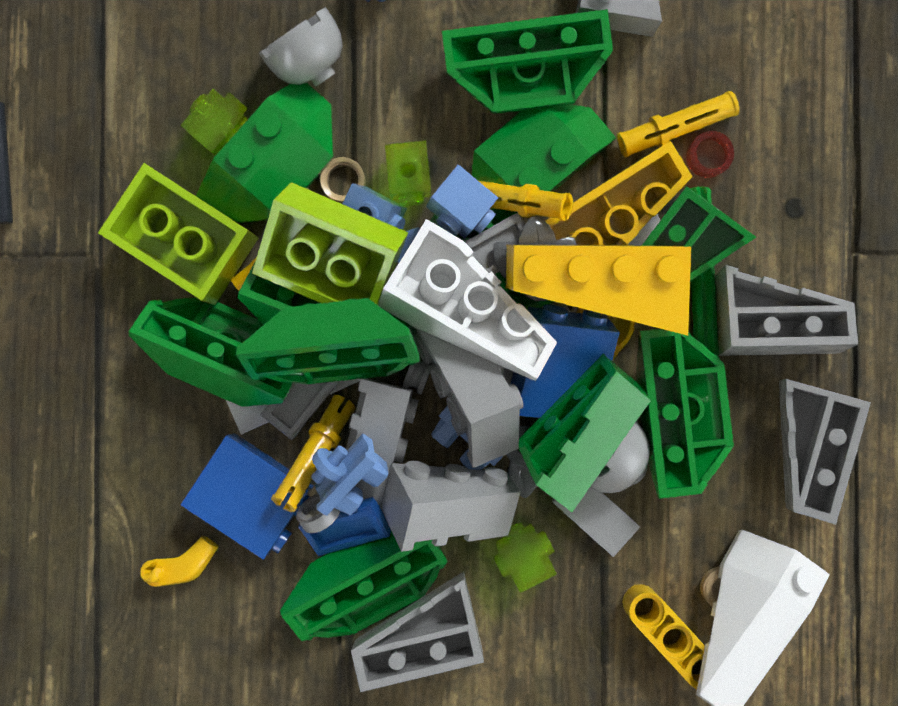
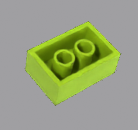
[98,163,259,305]
[252,182,409,305]

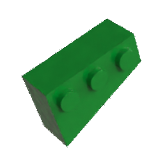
[641,186,756,281]

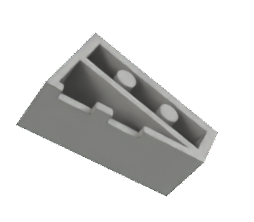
[779,379,871,524]
[351,571,484,692]

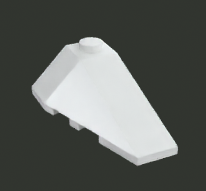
[378,219,557,381]
[696,530,830,706]

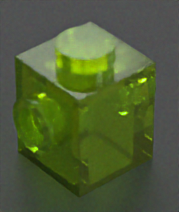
[181,88,247,156]
[385,140,432,206]
[493,523,557,593]

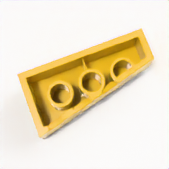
[544,141,693,245]
[506,245,691,336]

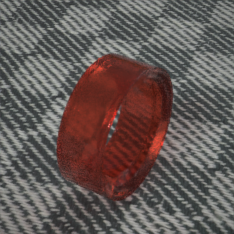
[686,131,734,178]

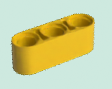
[623,584,705,690]

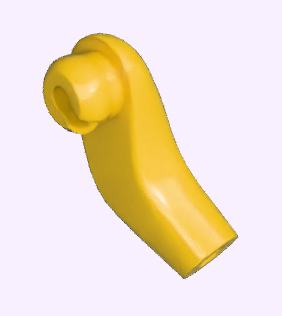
[140,536,219,587]

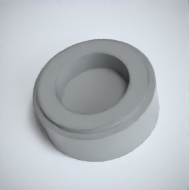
[296,494,340,533]

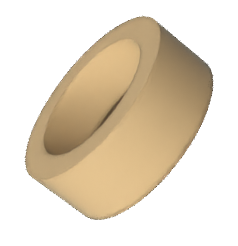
[320,157,366,204]

